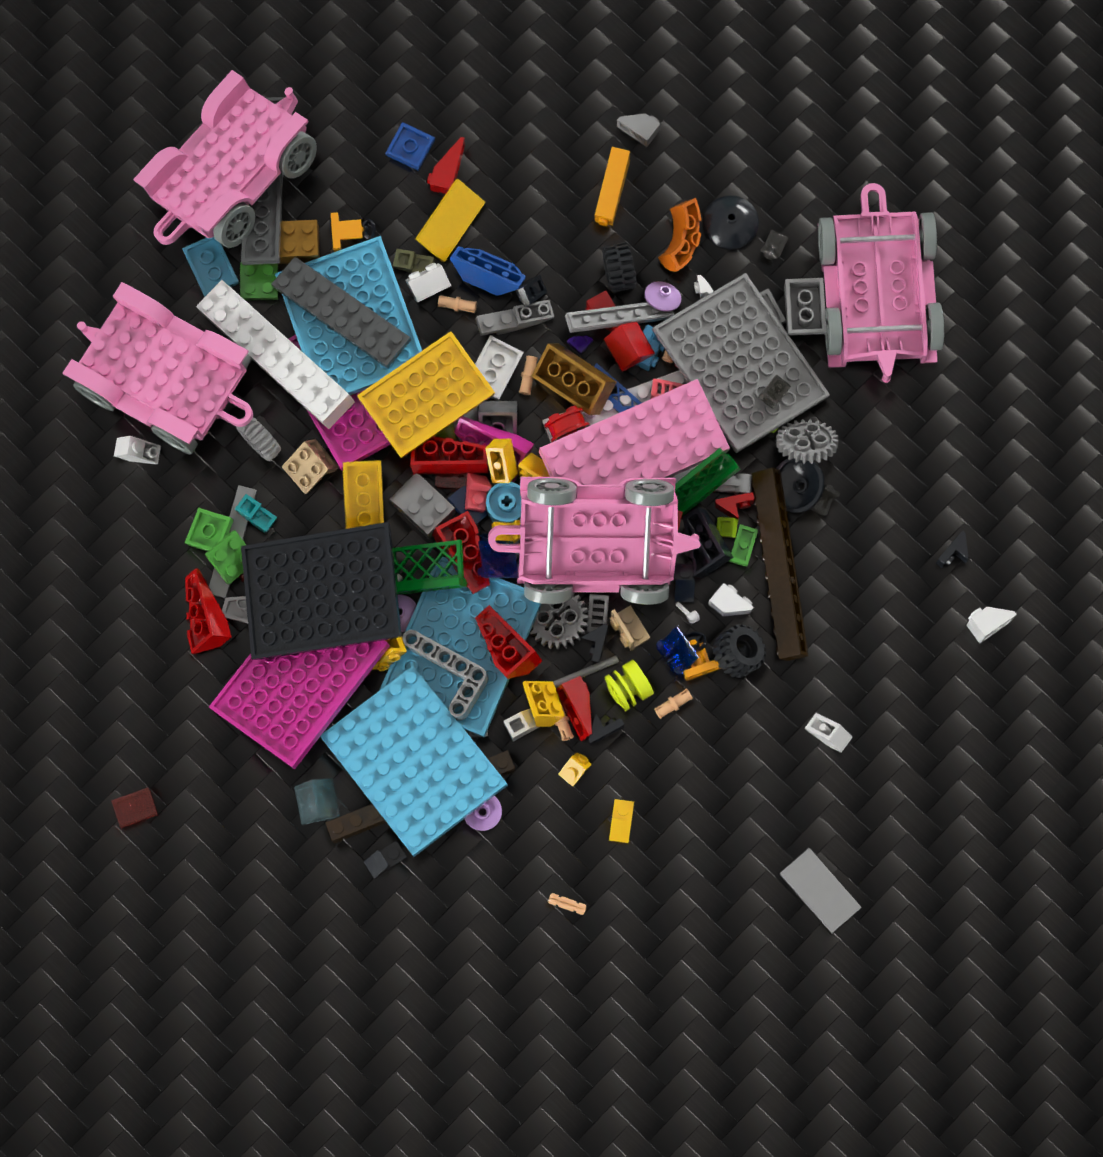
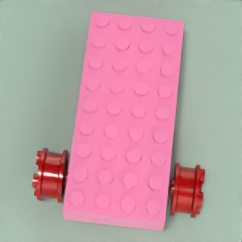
[539,379,730,485]

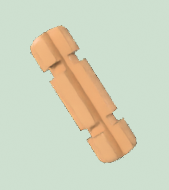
[548,893,587,915]

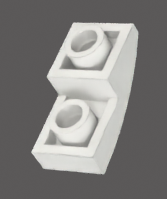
[694,275,713,299]

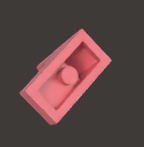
[465,473,491,513]

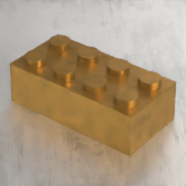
[278,220,320,264]
[531,343,617,415]

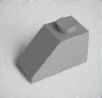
[617,113,660,147]

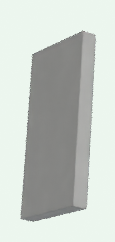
[780,848,861,934]

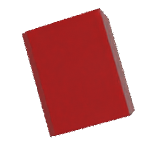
[604,322,655,372]

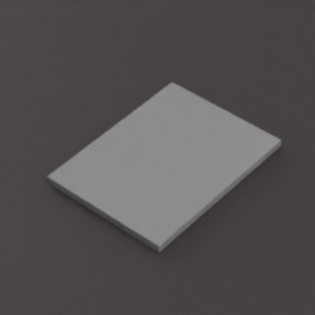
[652,273,830,453]

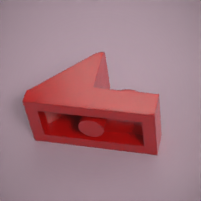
[715,492,754,520]

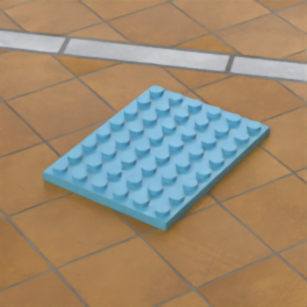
[275,236,422,395]
[379,557,542,738]
[320,666,508,857]

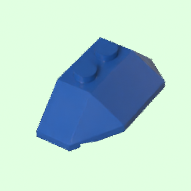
[450,246,526,296]

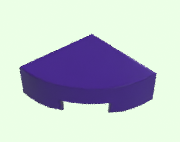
[567,336,593,355]

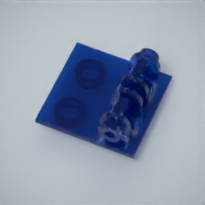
[478,541,519,578]
[656,626,699,675]

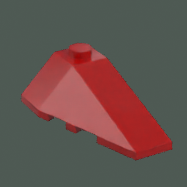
[432,511,490,594]
[185,568,231,654]
[475,605,542,679]

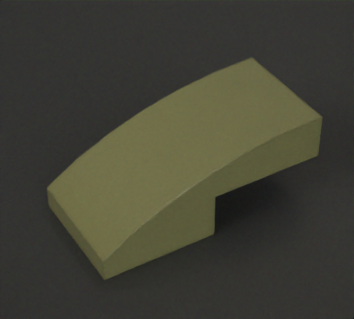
[393,249,435,273]

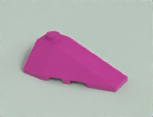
[454,416,534,482]

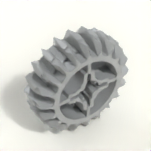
[236,417,281,461]

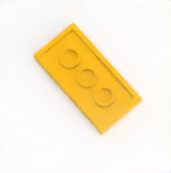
[415,179,485,262]
[342,460,384,529]

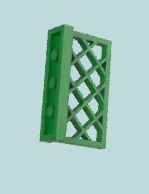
[675,448,741,517]
[393,540,467,595]

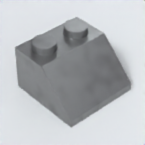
[478,401,517,435]

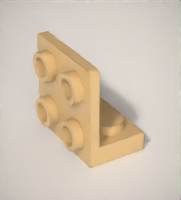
[282,439,339,494]
[610,605,650,651]

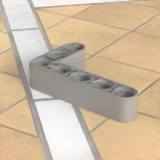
[402,630,489,721]

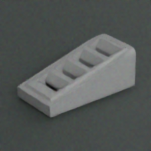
[587,593,609,633]

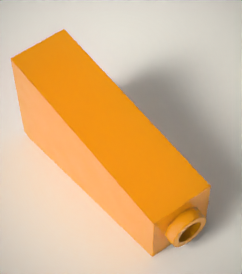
[595,147,630,226]

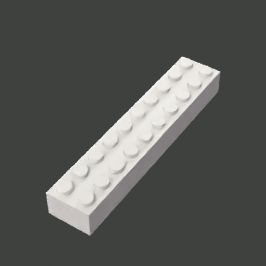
[196,280,355,429]

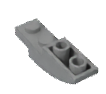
[476,300,554,336]

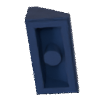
[447,485,488,524]

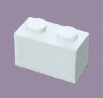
[405,263,451,302]

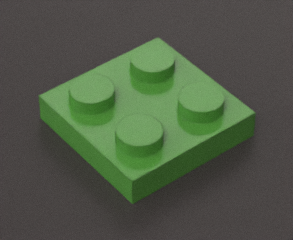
[240,262,278,300]
[185,508,234,551]
[205,530,246,584]

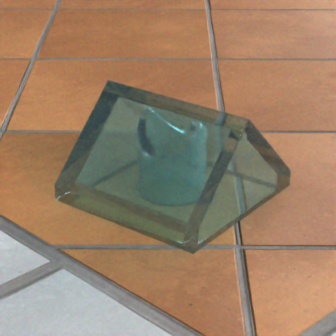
[294,778,340,825]

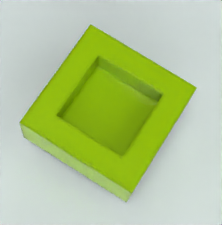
[717,517,738,538]

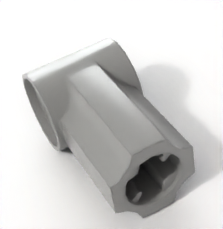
[714,474,752,495]

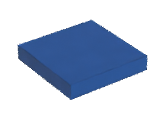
[385,122,435,171]

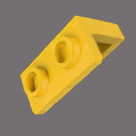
[373,637,407,671]

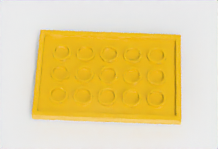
[357,331,495,458]

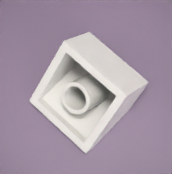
[966,607,1017,643]

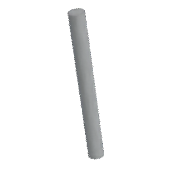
[553,655,619,688]

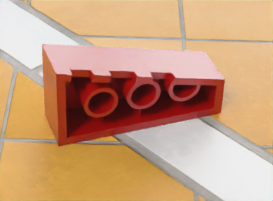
[410,436,489,474]

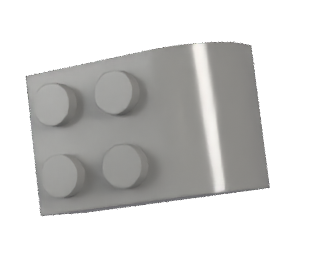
[784,278,826,335]
[388,473,456,539]

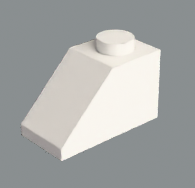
[805,713,852,752]

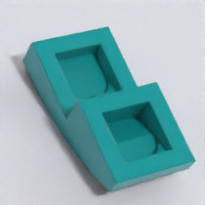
[235,494,277,534]

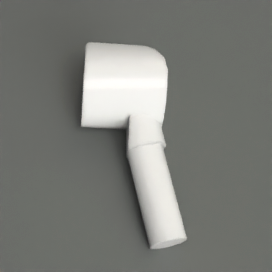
[676,602,700,624]

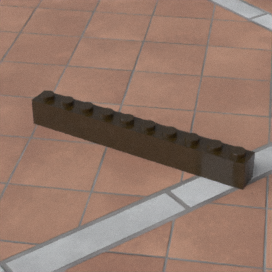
[751,468,808,661]
[325,750,515,844]

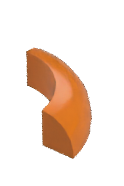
[658,198,701,272]

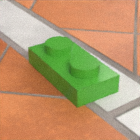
[729,524,758,567]

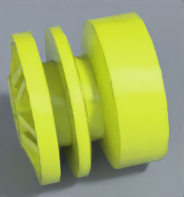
[604,660,654,711]

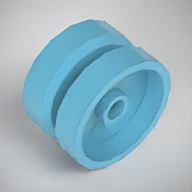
[486,482,521,523]

